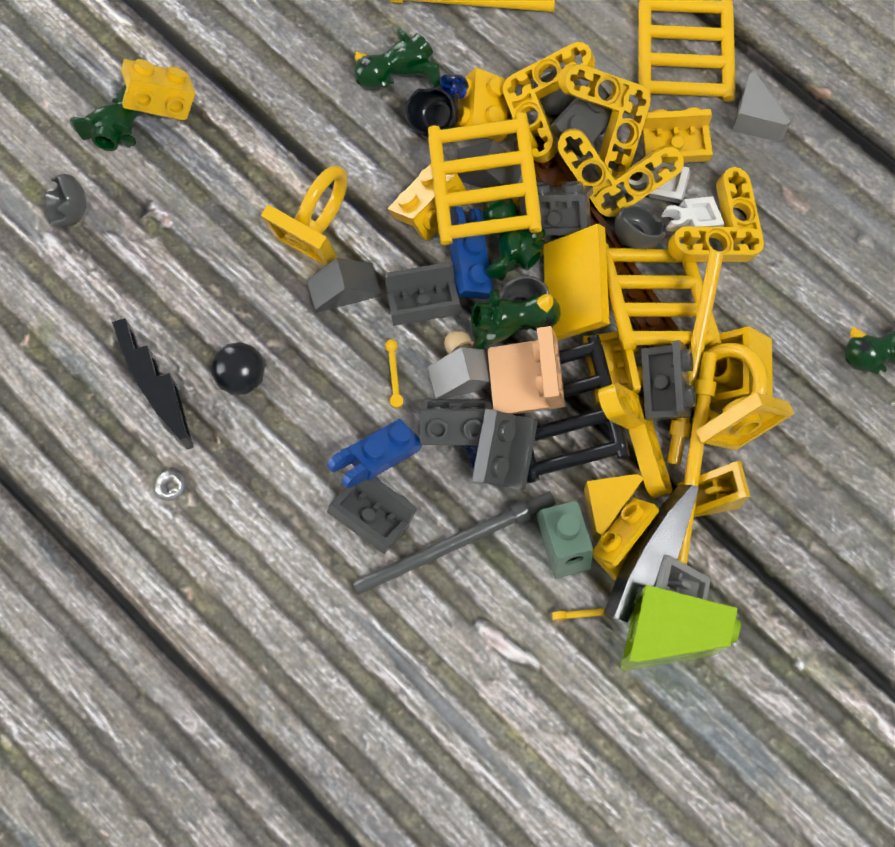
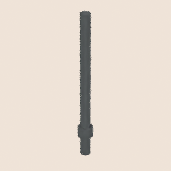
[352,491,556,595]

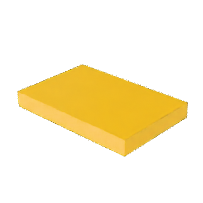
[543,224,610,341]

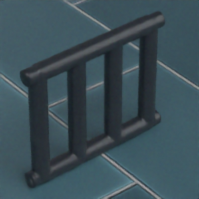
[512,335,630,483]

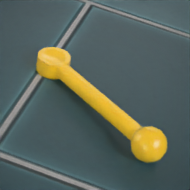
[384,339,404,409]
[552,608,605,621]

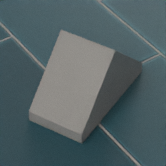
[732,71,791,142]
[428,347,491,399]
[654,555,711,600]

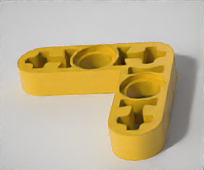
[503,42,596,163]
[558,64,651,178]
[558,128,684,217]
[667,167,764,262]
[598,383,672,499]

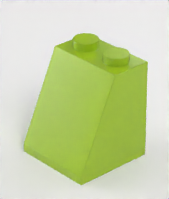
[620,585,741,671]

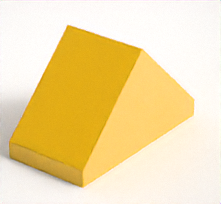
[677,461,751,517]
[584,474,644,543]

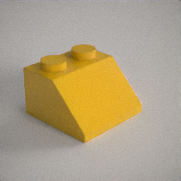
[689,326,773,410]

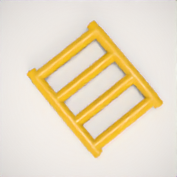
[638,0,736,102]
[428,113,542,245]
[606,243,722,351]

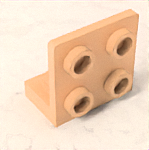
[488,326,565,414]

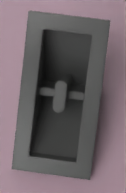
[457,140,522,188]
[307,258,381,313]

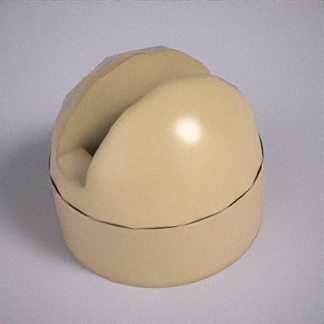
[444,330,475,354]

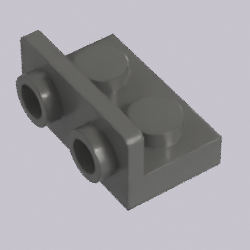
[519,181,593,235]
[420,399,492,445]
[472,409,538,490]

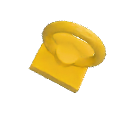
[260,165,348,266]
[692,343,795,450]

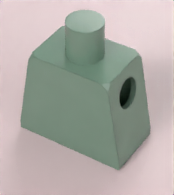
[535,500,593,579]

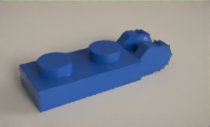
[450,206,493,299]
[327,419,422,489]

